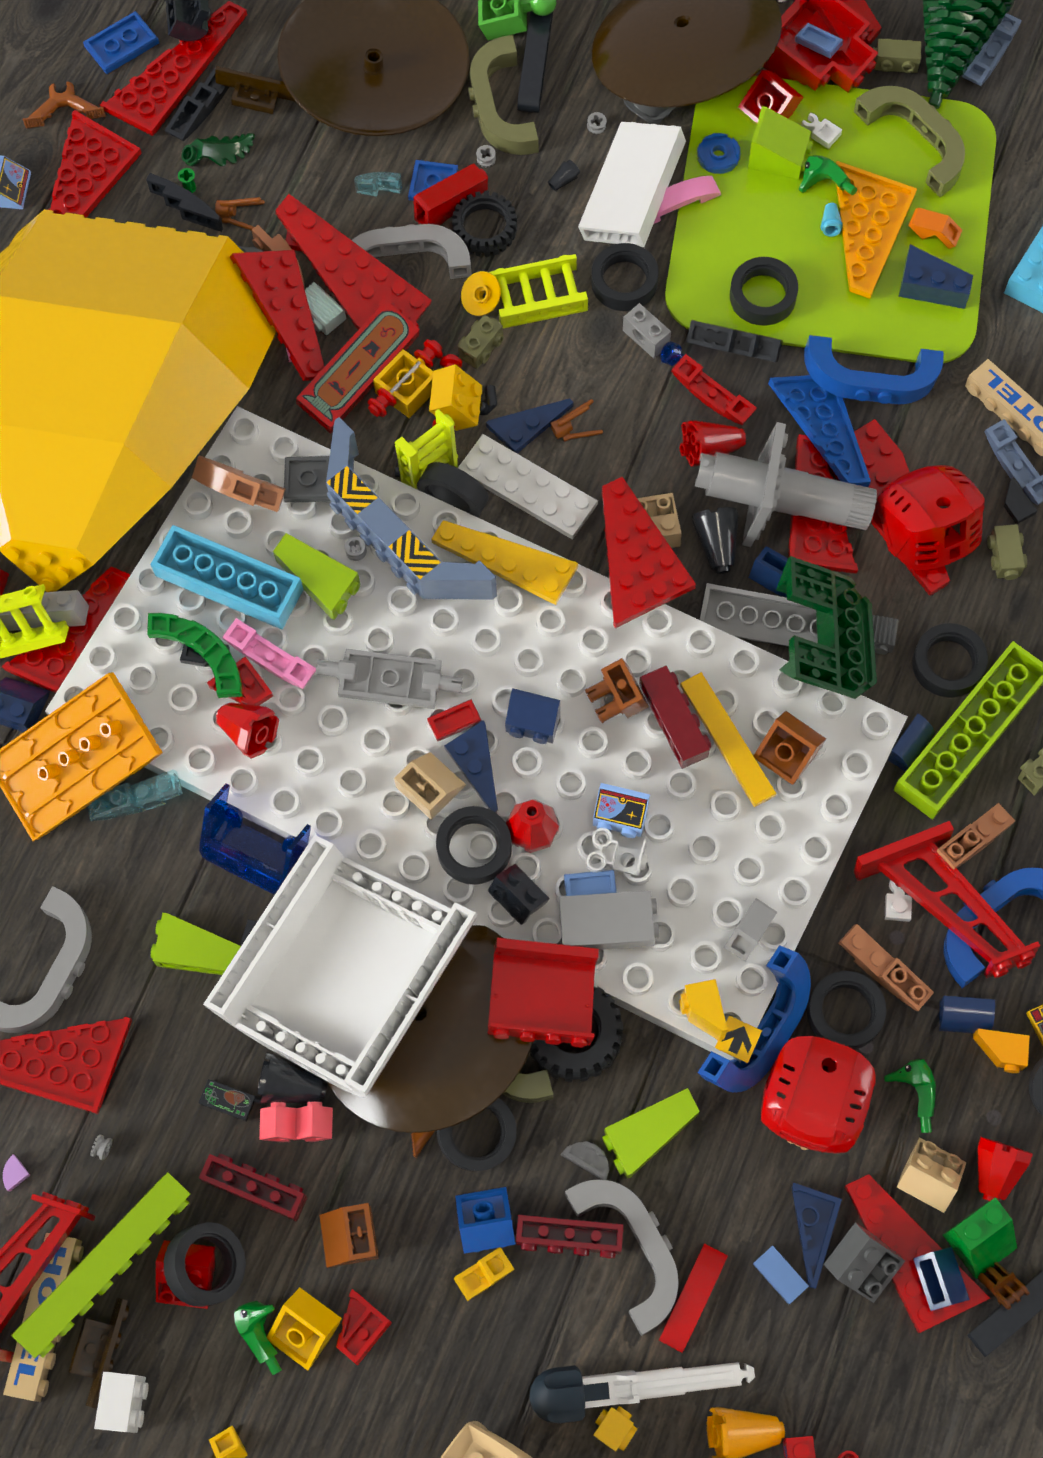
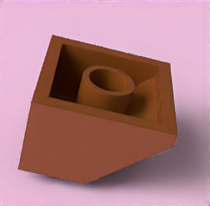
[753,711,826,785]

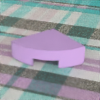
[3,1154,30,1192]

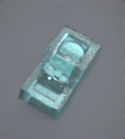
[354,172,402,197]

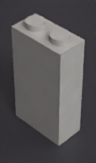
[559,891,659,950]

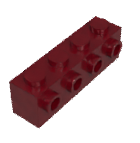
[639,665,711,769]
[199,1153,308,1222]
[516,1215,623,1259]

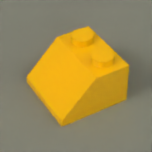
[679,979,728,1041]
[267,1287,342,1370]

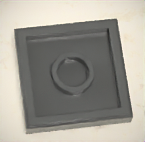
[284,456,331,503]

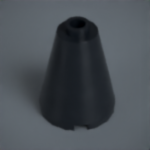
[692,507,739,574]
[255,1052,327,1104]

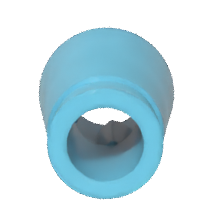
[820,203,843,237]

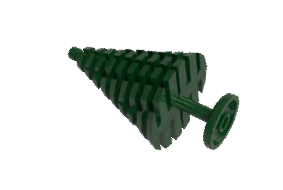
[923,0,1015,109]

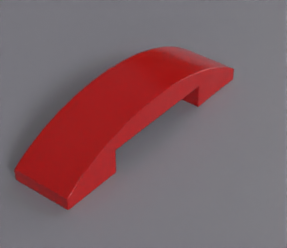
[671,354,757,425]
[658,1243,728,1353]

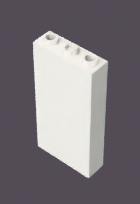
[578,122,686,247]

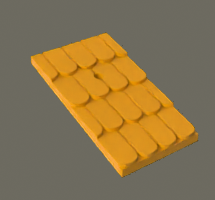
[0,672,163,841]

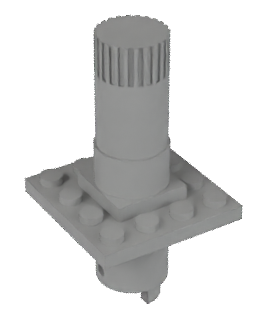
[695,422,877,547]

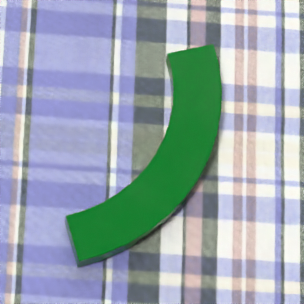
[147,613,243,698]

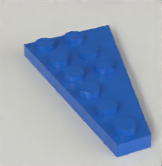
[768,375,871,487]

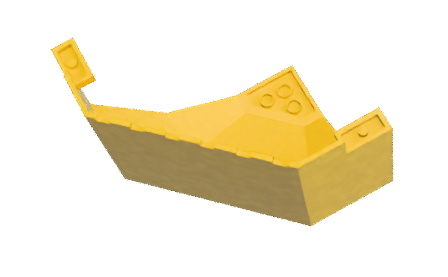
[0,209,276,592]

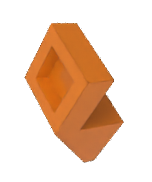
[908,208,962,249]

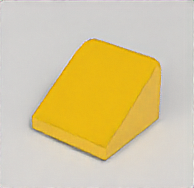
[209,1425,247,1458]

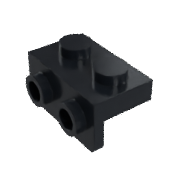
[488,864,550,925]

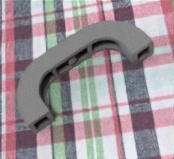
[352,224,472,279]
[0,886,92,1033]
[565,1180,678,1336]

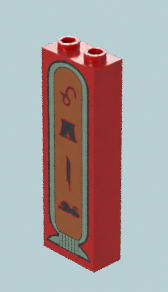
[296,300,420,434]

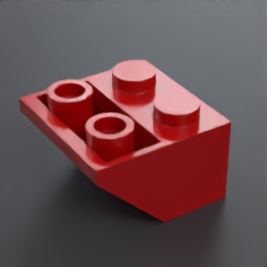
[156,1240,215,1309]

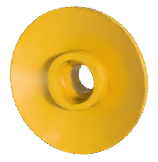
[461,271,501,316]

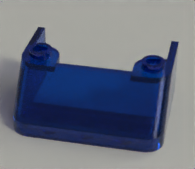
[199,783,311,895]

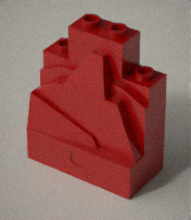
[763,0,878,92]

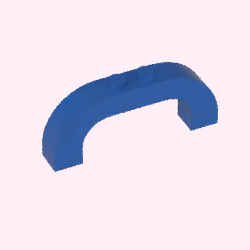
[804,335,943,404]
[944,868,1043,989]
[698,945,811,1092]

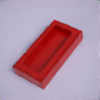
[427,699,482,742]

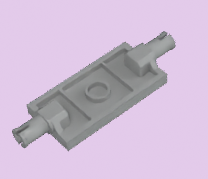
[316,649,463,709]

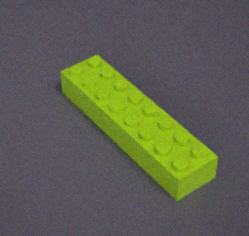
[893,641,1043,820]
[11,1172,190,1358]

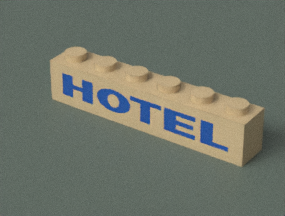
[965,359,1043,456]
[3,1233,84,1402]

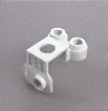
[586,828,648,876]

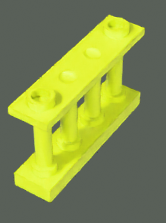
[489,254,588,328]
[395,409,458,490]
[0,584,69,659]

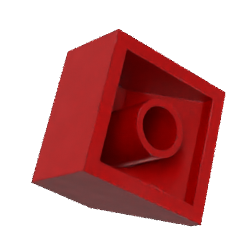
[738,70,804,123]

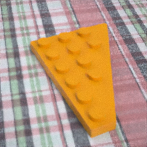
[836,161,917,299]

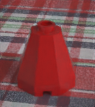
[216,702,279,759]
[506,799,559,853]
[978,1136,1033,1201]

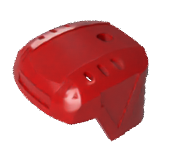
[875,465,985,570]
[761,1036,876,1153]

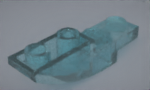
[88,770,182,821]

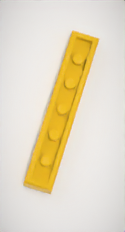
[680,672,777,807]

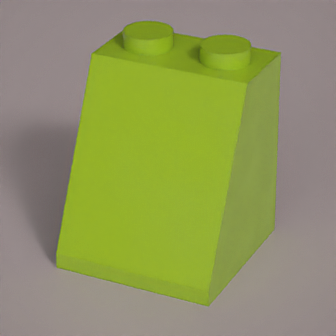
[748,106,813,180]

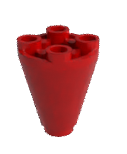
[680,420,746,467]

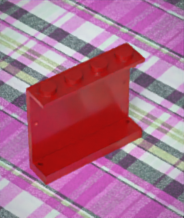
[487,937,599,1047]

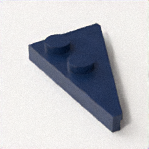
[486,398,574,453]
[444,720,498,813]
[791,1183,842,1289]

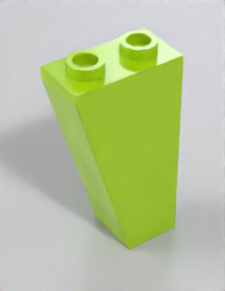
[273,533,361,620]
[151,913,241,975]
[602,1088,700,1179]

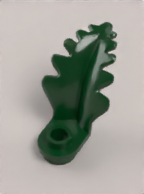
[181,133,255,166]

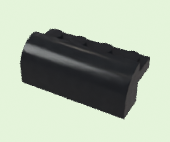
[165,0,211,41]

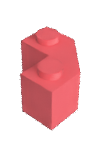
[259,1102,333,1142]

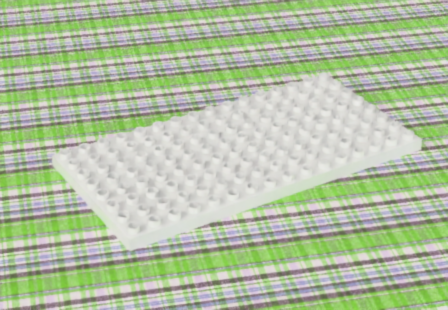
[45,406,908,1063]

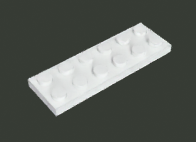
[458,434,598,540]

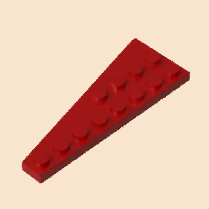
[100,1,247,136]

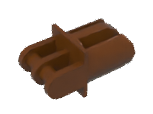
[978,1262,1030,1310]

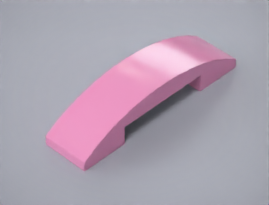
[654,176,721,224]
[222,618,316,689]

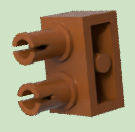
[585,658,649,724]

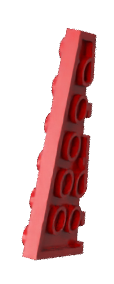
[788,434,858,574]

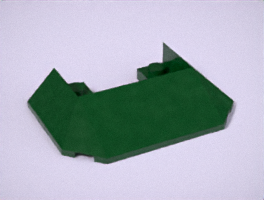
[776,556,877,699]

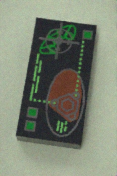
[199,1079,255,1122]

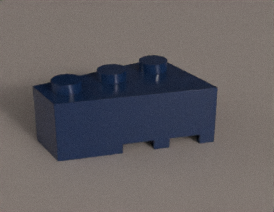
[898,244,973,309]

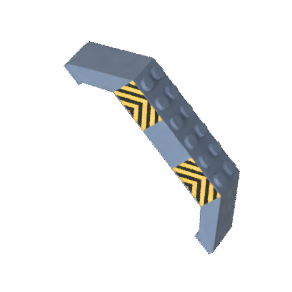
[326,417,497,600]

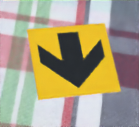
[715,1016,762,1063]

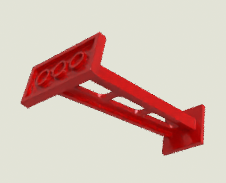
[854,821,1040,978]
[0,1192,96,1363]

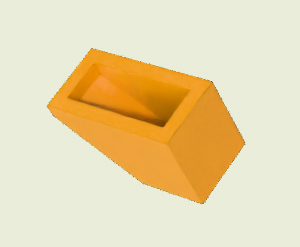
[973,1029,1030,1073]

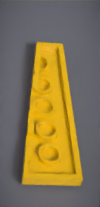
[431,520,578,605]

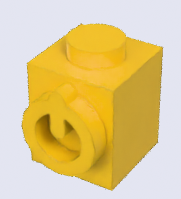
[593,1406,638,1452]

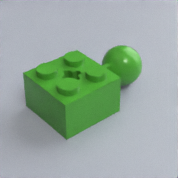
[478,0,557,40]

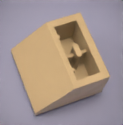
[637,493,681,548]
[394,752,466,820]
[897,1137,966,1213]

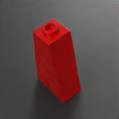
[413,163,488,226]

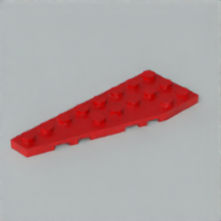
[275,194,432,329]
[828,419,950,596]

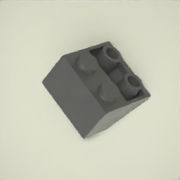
[824,1222,905,1303]

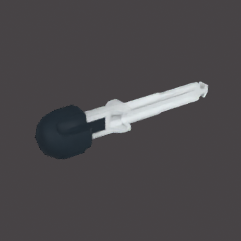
[530,1362,755,1423]

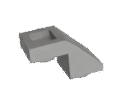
[724,898,777,961]

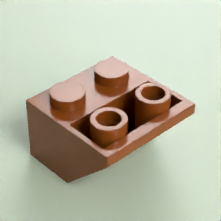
[319,1203,379,1268]

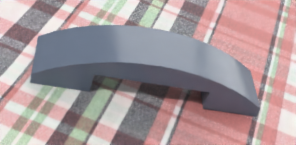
[962,14,1022,86]
[985,419,1043,505]

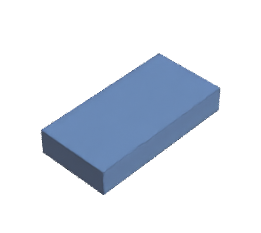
[795,23,843,58]
[564,870,617,896]
[753,1245,809,1305]

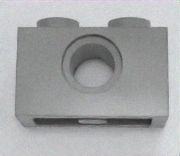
[623,303,671,358]

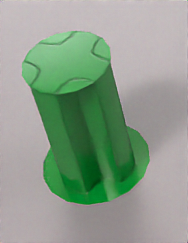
[178,168,196,193]

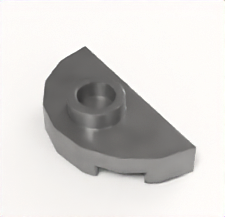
[561,1141,609,1180]

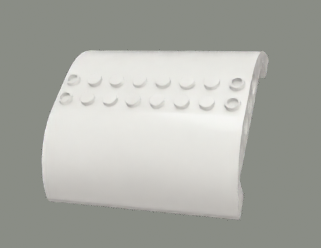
[203,835,478,1097]

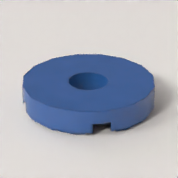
[697,133,740,174]

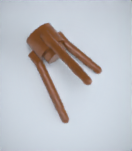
[215,197,265,230]
[550,399,603,442]

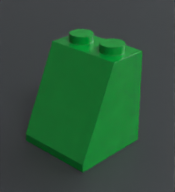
[943,1197,1017,1279]

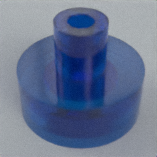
[660,341,684,366]

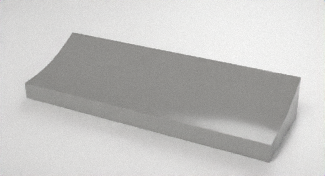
[700,583,818,647]

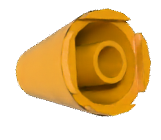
[707,1407,785,1458]

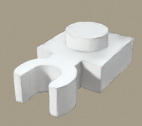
[801,113,842,149]
[885,880,912,922]

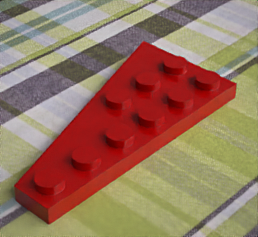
[230,250,325,381]
[2,566,130,693]
[845,1174,990,1333]

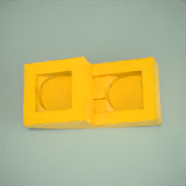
[454,1247,514,1301]

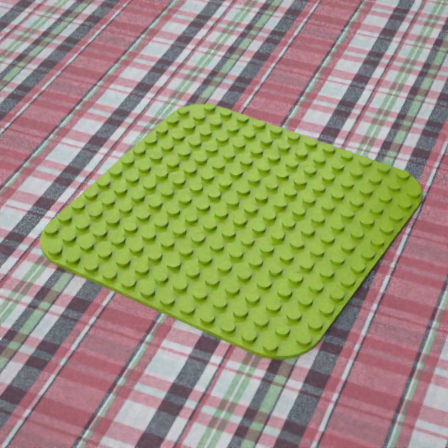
[665,75,996,363]

